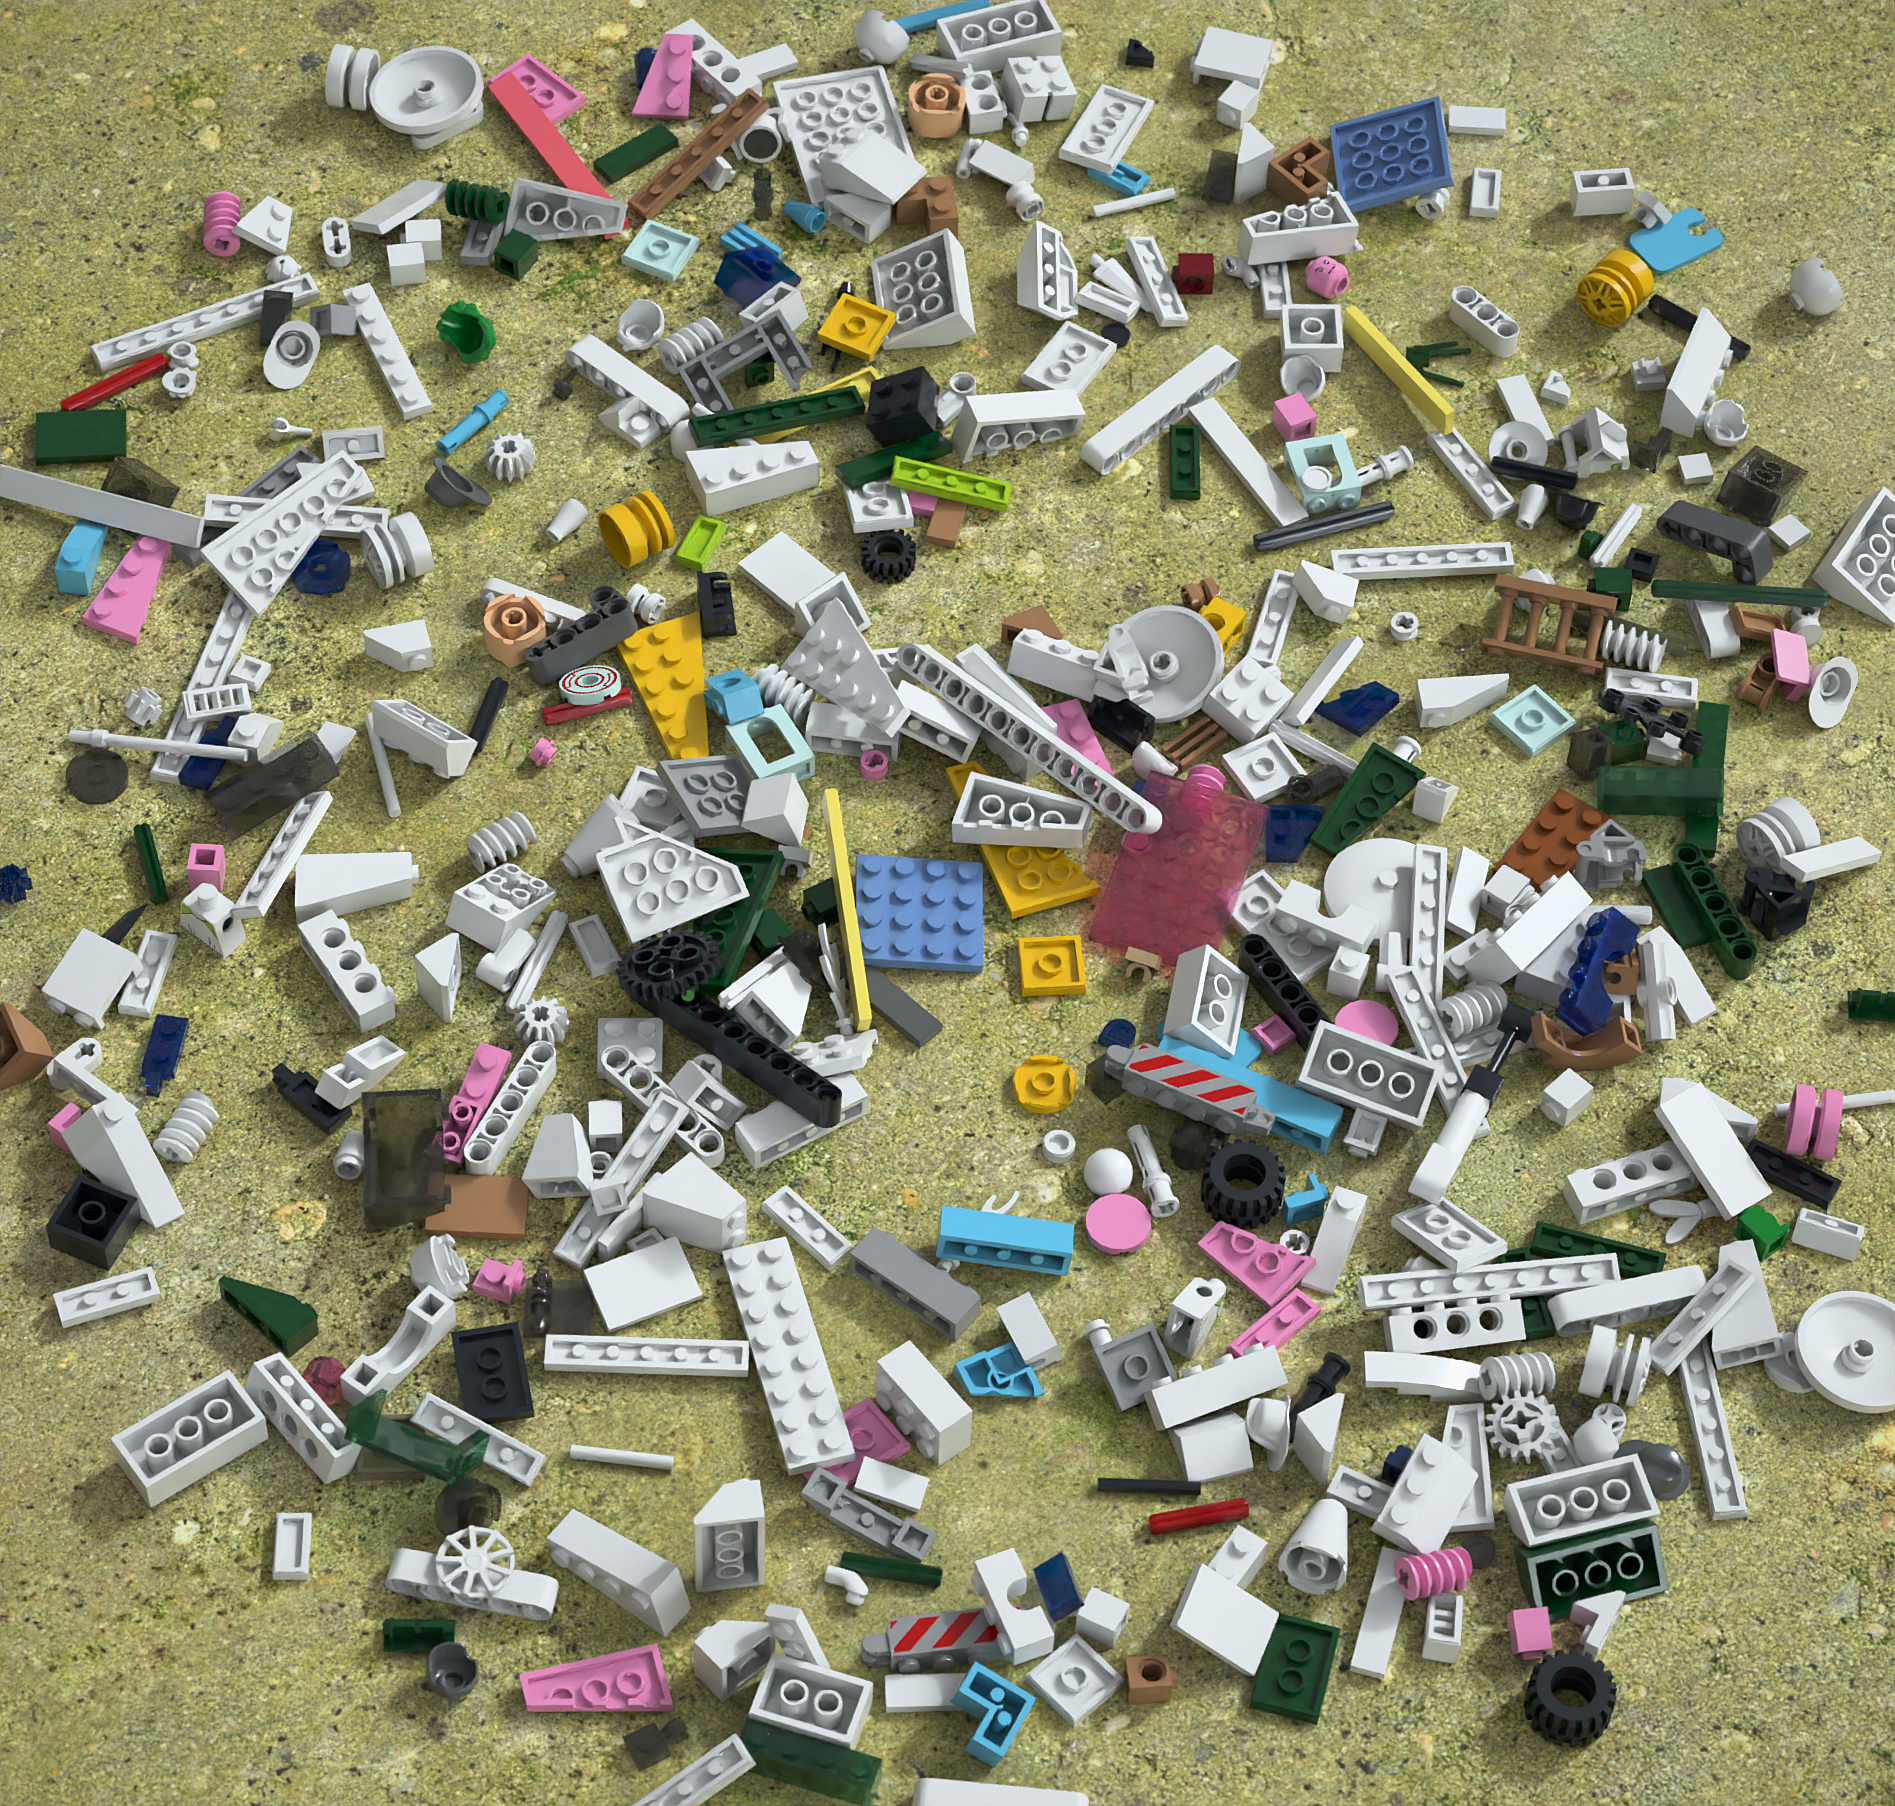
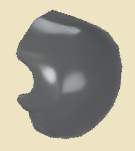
[425,1642,479,1699]

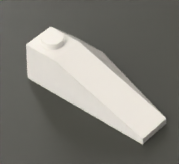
[504,178,627,241]

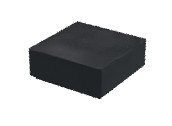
[1624,547,1660,584]

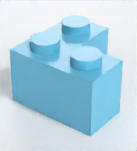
[950,1661,1036,1768]

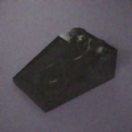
[1715,445,1808,528]

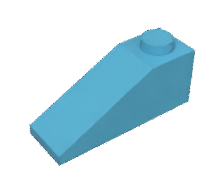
[55,519,109,596]

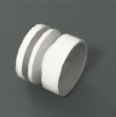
[360,512,434,589]
[1735,797,1821,874]
[1578,1324,1652,1408]

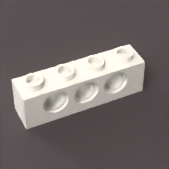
[665,18,762,109]
[298,909,397,1034]
[1563,1141,1699,1225]
[1382,1294,1526,1354]
[244,1352,362,1484]

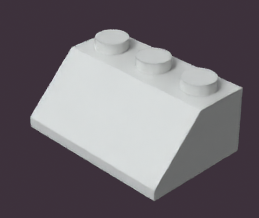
[371,699,478,778]
[1163,944,1249,1058]
[1370,1433,1478,1555]

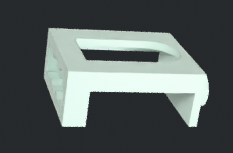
[1283,433,1362,514]
[725,703,815,782]

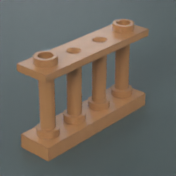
[1481,573,1618,677]

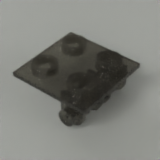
[777,929,832,992]
[523,1268,593,1338]

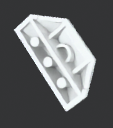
[1017,220,1078,321]

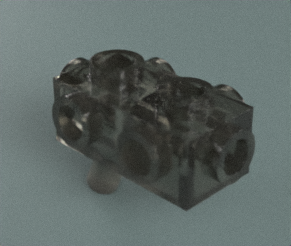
[1168,1115,1231,1172]

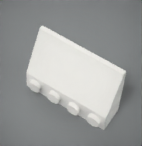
[871,228,976,350]
[1811,487,1895,628]

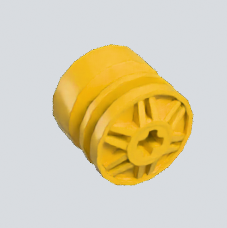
[1576,249,1655,327]
[597,490,675,568]

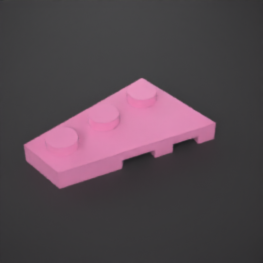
[632,34,693,120]
[1197,1221,1316,1310]

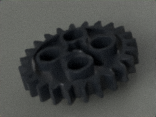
[616,929,722,1002]

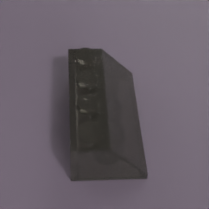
[202,729,340,841]

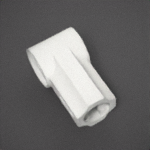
[936,372,977,429]
[476,927,537,993]
[1375,932,1408,993]

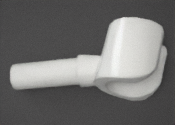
[269,418,313,441]

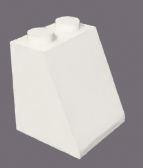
[642,1152,747,1255]

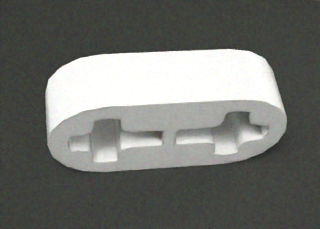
[322,217,352,267]
[47,1037,103,1090]

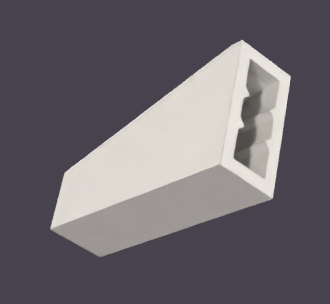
[295,852,419,925]
[1712,1239,1783,1370]

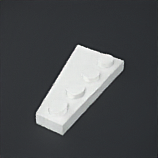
[1442,1403,1495,1533]

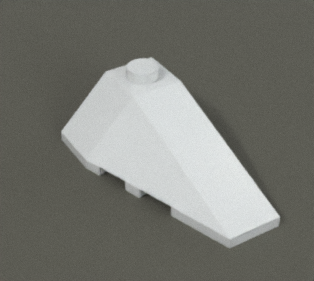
[61,1092,185,1230]

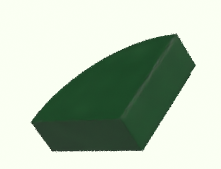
[1578,530,1603,560]

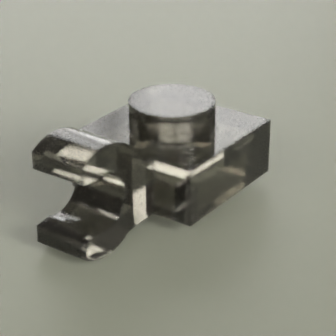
[622,1716,688,1772]

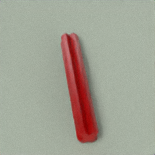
[60,353,168,412]

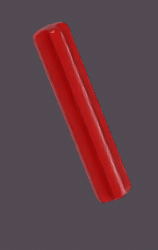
[542,686,632,726]
[1148,1497,1249,1535]

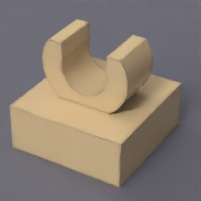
[1125,947,1162,984]

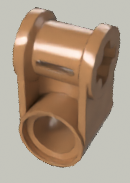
[1735,652,1782,712]

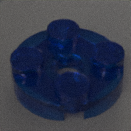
[291,540,351,595]

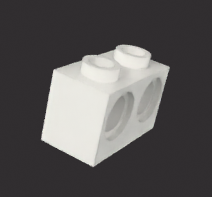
[957,70,1007,135]

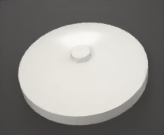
[370,46,484,135]
[1110,605,1224,723]
[1323,838,1450,947]
[1794,1291,1895,1413]

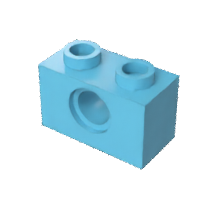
[703,669,765,724]

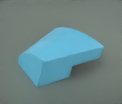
[952,1341,1044,1398]

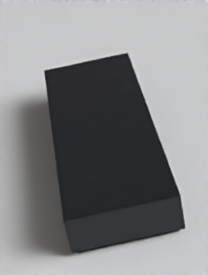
[1746,1138,1842,1211]

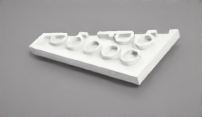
[200,449,362,619]
[780,597,911,738]

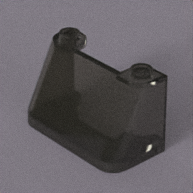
[361,1088,452,1233]

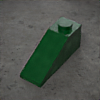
[218,1276,319,1358]

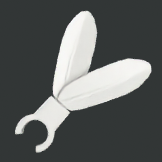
[1649,1197,1722,1246]

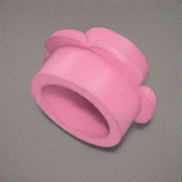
[529,737,557,766]

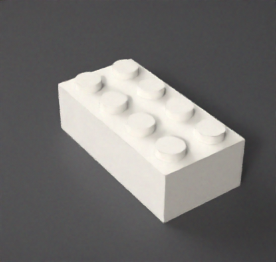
[936,0,1062,82]
[1294,1020,1443,1132]
[111,1370,269,1508]

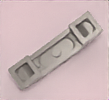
[801,1466,938,1563]

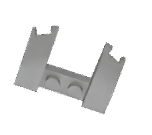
[677,309,814,413]

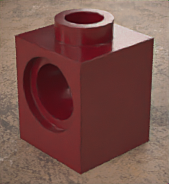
[1171,253,1214,294]

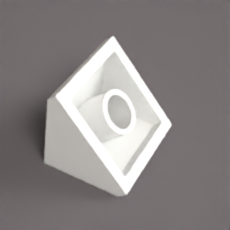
[1233,122,1275,204]
[795,572,872,638]
[740,772,809,848]
[415,933,462,1023]
[1292,1393,1345,1486]
[1167,1410,1254,1484]

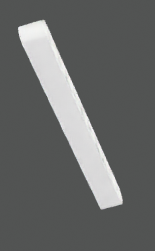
[896,643,1162,834]

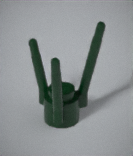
[1406,341,1472,387]

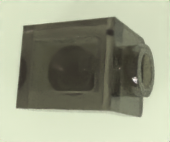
[1629,426,1673,474]

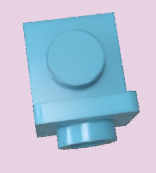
[1281,1173,1328,1226]

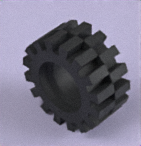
[861,529,916,584]

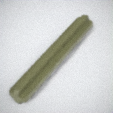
[1572,609,1688,657]

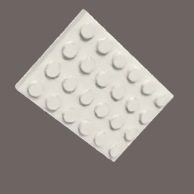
[773,65,915,209]

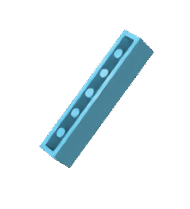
[1158,1035,1343,1155]

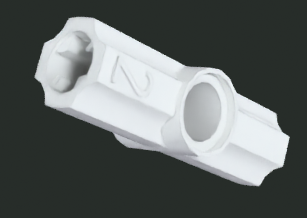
[1637,942,1677,1042]

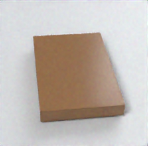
[425,1173,530,1240]

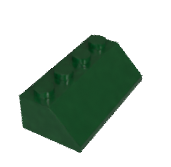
[1513,1519,1668,1622]

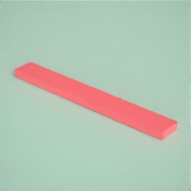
[488,72,630,240]

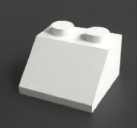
[694,1620,775,1702]

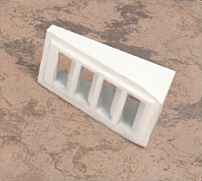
[181,683,252,722]
[1422,1592,1463,1663]

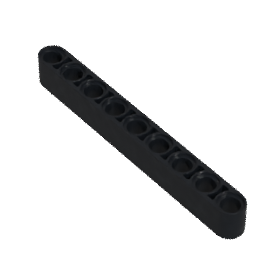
[628,991,842,1128]

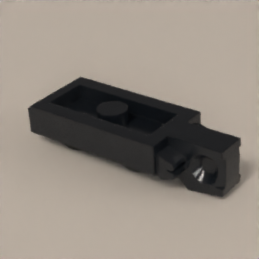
[272,1063,353,1135]

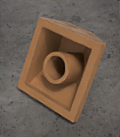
[0,1002,54,1091]

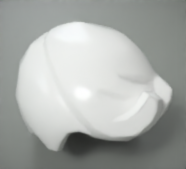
[616,299,664,352]

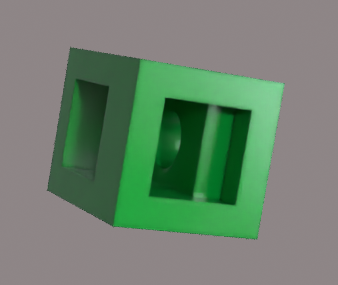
[1734,1205,1790,1262]

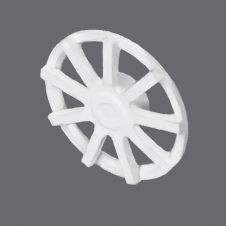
[436,1525,515,1598]

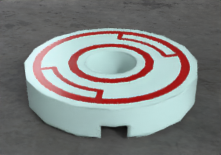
[559,665,621,705]

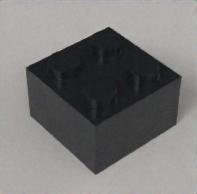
[866,366,940,448]
[46,1175,142,1271]

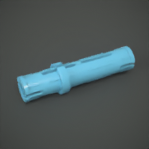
[435,389,510,457]

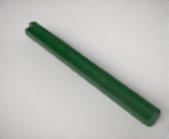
[1651,579,1829,608]

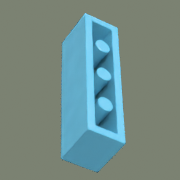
[935,1206,1074,1276]

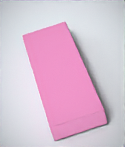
[1226,1288,1321,1359]

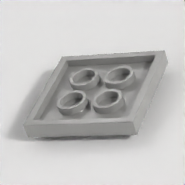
[655,754,753,837]

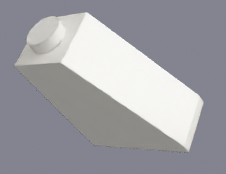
[735,961,813,1051]
[521,1113,593,1199]

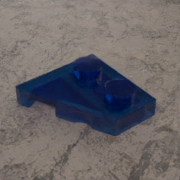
[1314,681,1399,738]
[1263,805,1325,863]

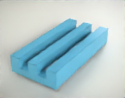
[1087,161,1150,198]
[720,222,782,272]

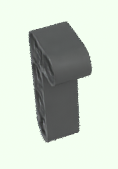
[1656,500,1773,585]
[524,585,638,685]

